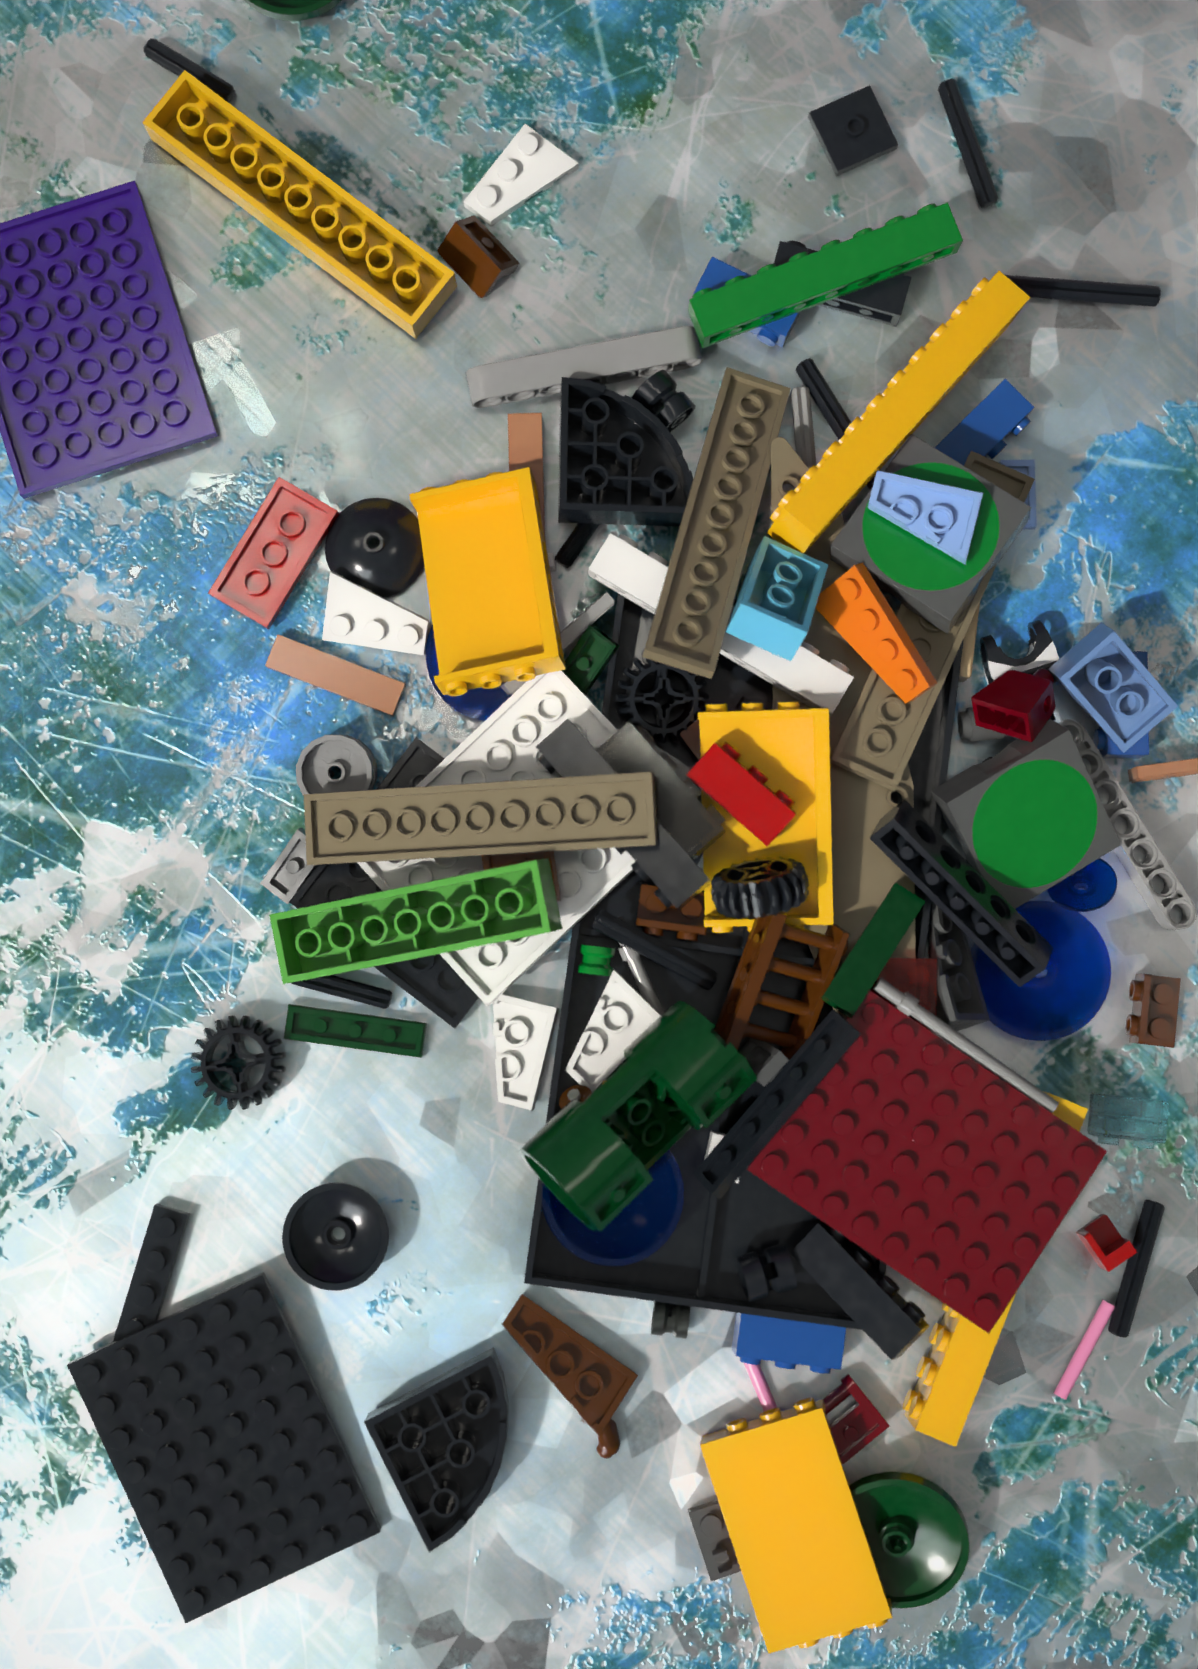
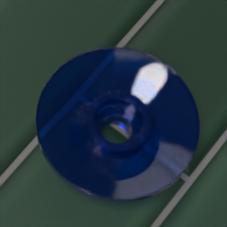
[1047,858,1117,912]

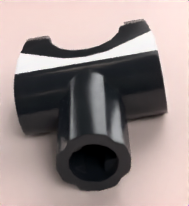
[980,620,1059,721]

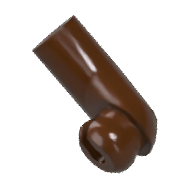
[581,1418,620,1459]

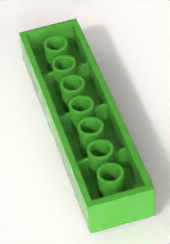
[269,858,563,984]

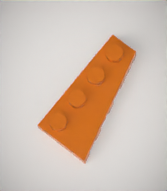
[815,562,937,704]

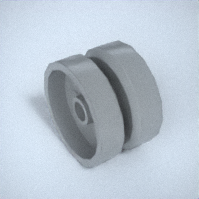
[296,735,377,796]

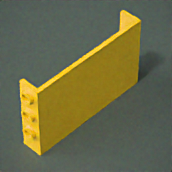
[409,467,566,696]
[698,702,833,933]
[700,1397,892,1654]

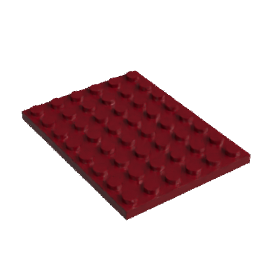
[746,990,1107,1334]

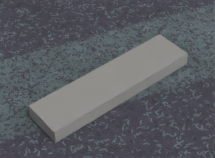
[500,592,615,695]

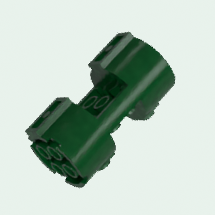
[519,1001,758,1231]

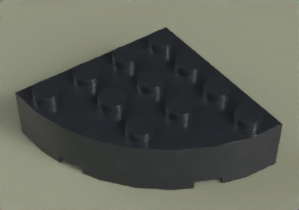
[558,377,693,527]
[364,1347,509,1552]

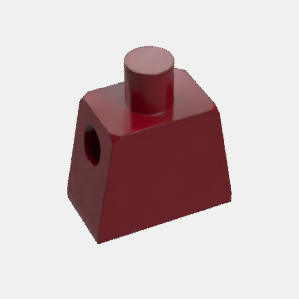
[971,669,1056,742]

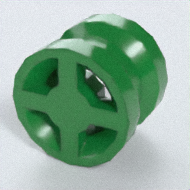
[578,944,615,976]

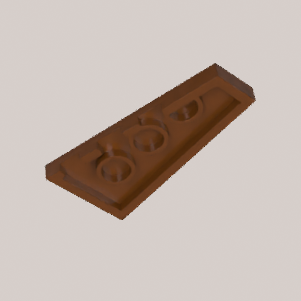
[501,1294,638,1436]

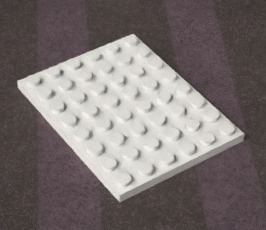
[358,670,695,1006]

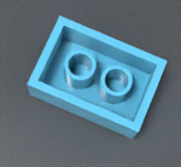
[726,536,828,661]

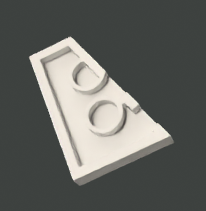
[464,124,579,226]
[322,571,429,655]
[565,969,661,1092]
[492,994,559,1111]

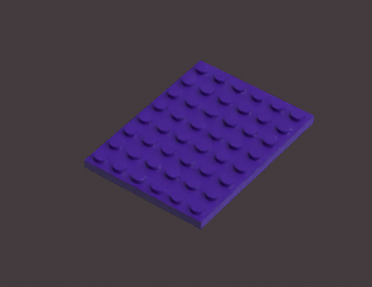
[0,180,218,499]

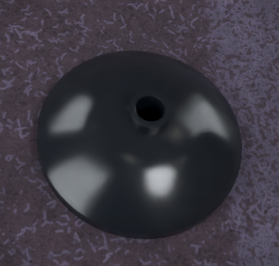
[325,498,425,599]
[282,1182,389,1291]

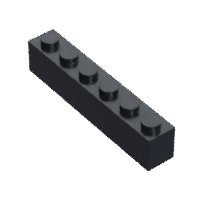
[536,719,711,910]

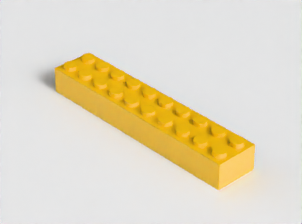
[142,70,457,339]
[767,271,1030,554]
[903,1091,1088,1447]

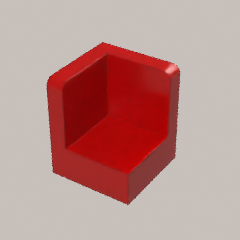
[1076,1214,1137,1272]

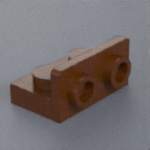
[636,884,707,941]
[1125,974,1181,1048]

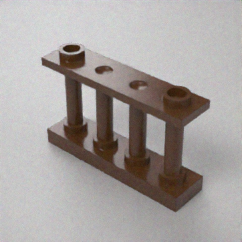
[714,912,850,1060]

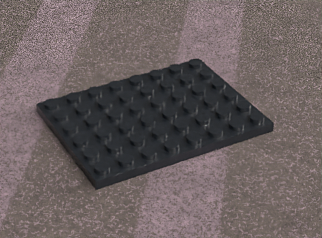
[67,1272,381,1623]

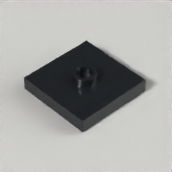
[808,85,898,176]

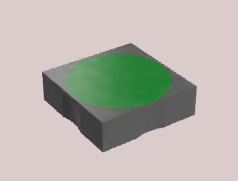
[831,434,1031,634]
[931,719,1121,909]

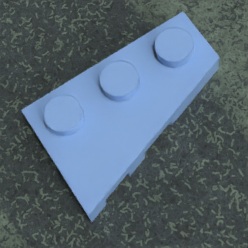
[868,470,983,564]

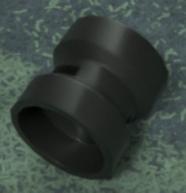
[651,1301,690,1339]

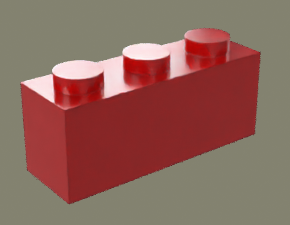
[686,741,796,847]

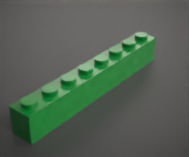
[688,202,963,348]

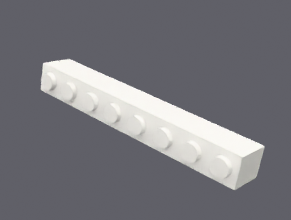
[588,533,854,718]

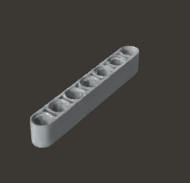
[466,326,702,408]
[1058,719,1197,930]

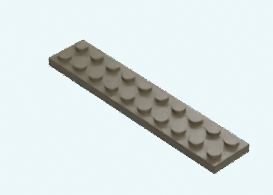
[642,367,791,679]
[830,451,1035,791]
[304,772,658,865]

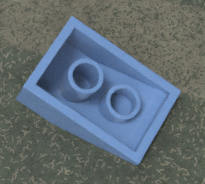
[1048,622,1178,753]

